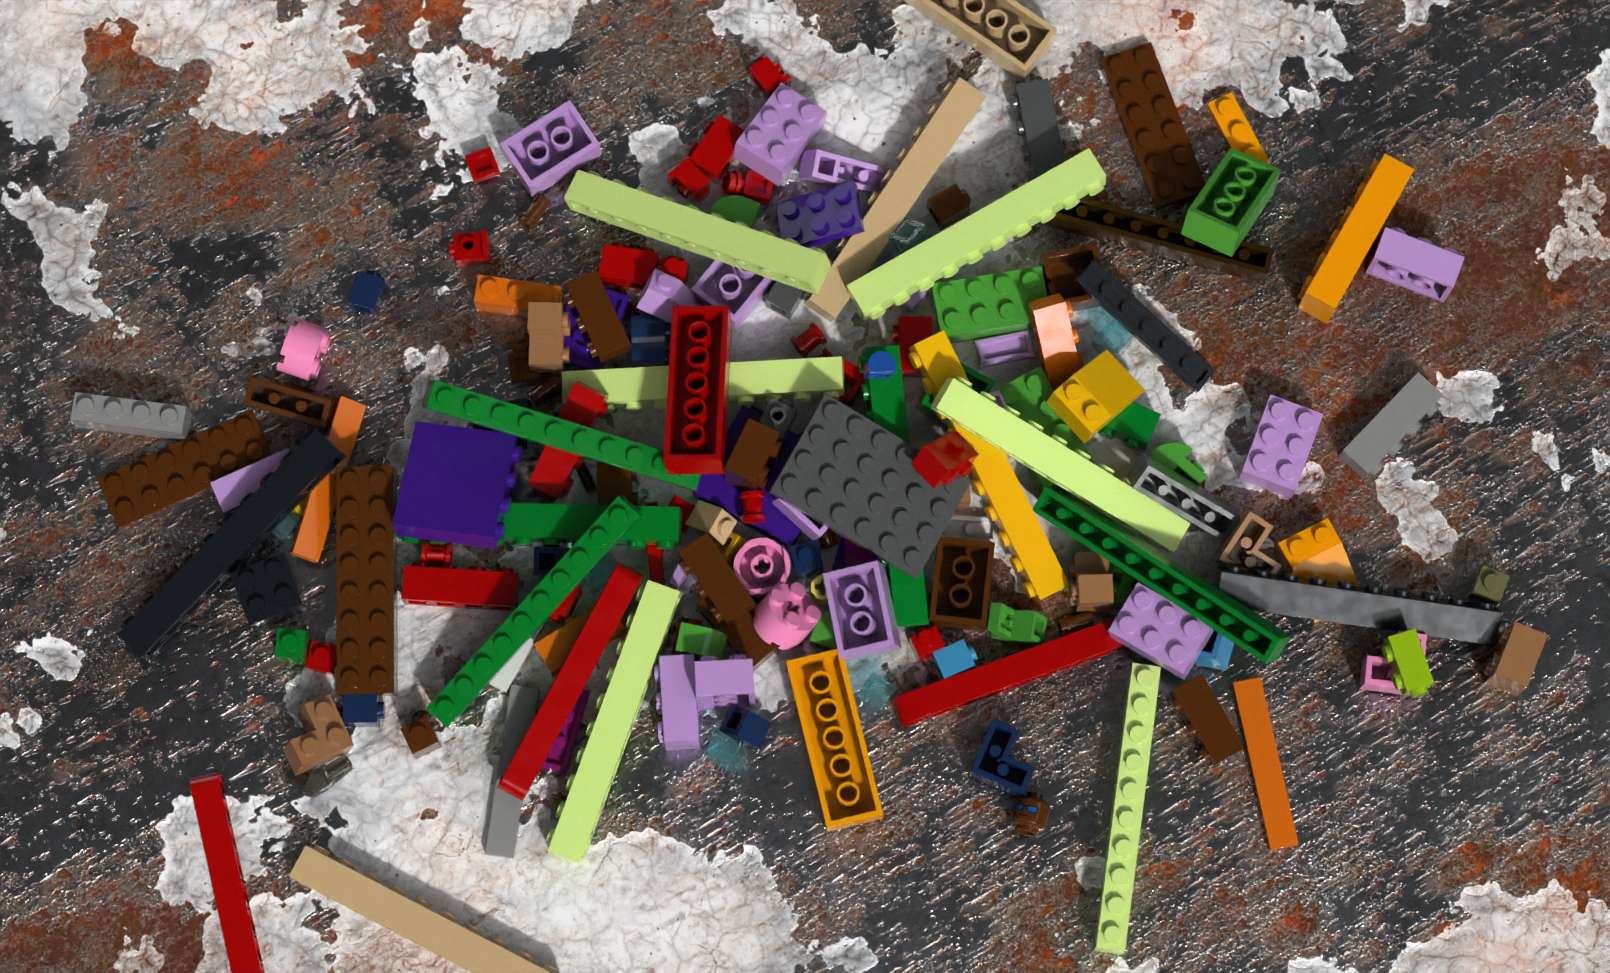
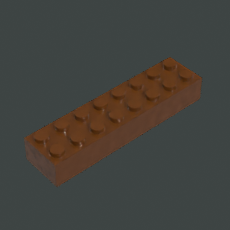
[336,466,398,697]

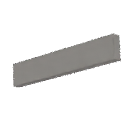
[485,685,540,859]

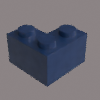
[969,719,1035,797]

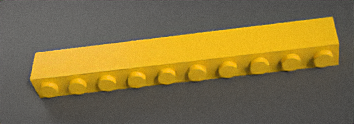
[909,330,1070,602]

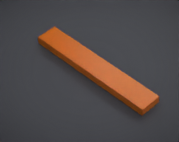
[289,396,366,563]
[1232,677,1299,851]

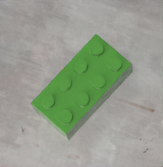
[1181,148,1281,257]
[930,266,1047,344]
[991,367,1094,493]

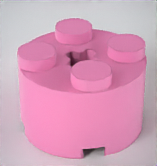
[277,317,331,381]
[733,538,791,600]
[753,582,821,650]

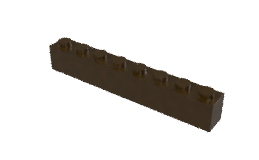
[1049,197,1275,284]

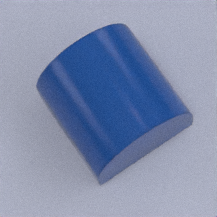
[863,351,896,379]

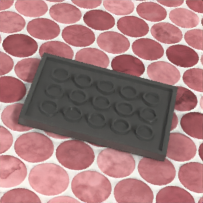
[768,394,971,579]

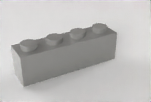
[1339,372,1443,480]
[70,392,192,441]

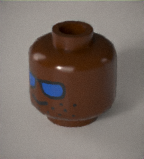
[1010,792,1051,837]

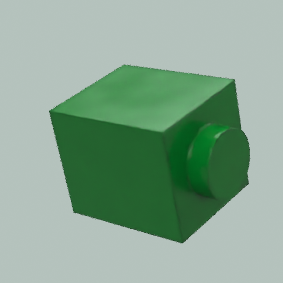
[274,628,311,664]

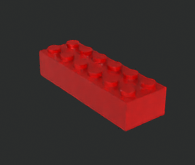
[663,306,732,474]

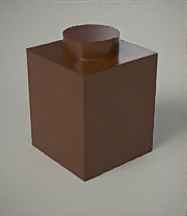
[927,184,972,230]
[401,716,442,759]

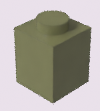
[1467,565,1510,606]

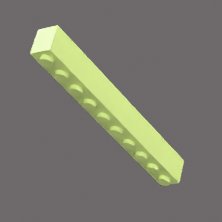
[847,148,1106,321]
[564,170,831,295]
[562,356,845,413]
[930,376,1191,553]
[545,580,682,864]
[1093,663,1161,955]

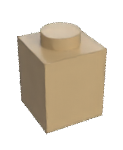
[685,500,737,545]

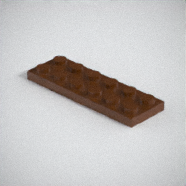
[1099,42,1206,211]
[96,410,273,531]

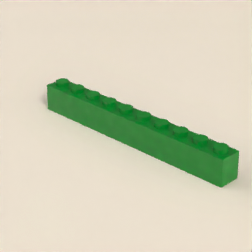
[858,345,929,630]
[421,380,701,490]
[1033,485,1291,663]
[426,495,643,727]
[394,500,682,550]

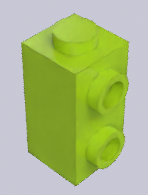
[1382,629,1434,698]

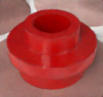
[721,170,745,196]

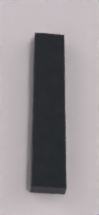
[1074,260,1215,392]

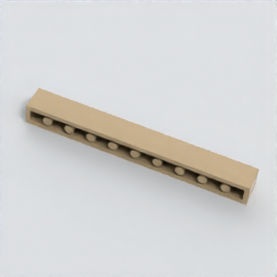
[804,77,986,322]
[289,844,560,973]

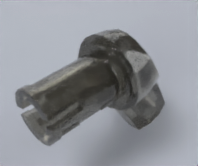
[281,753,353,797]

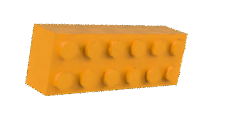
[1297,154,1414,324]
[786,649,883,832]

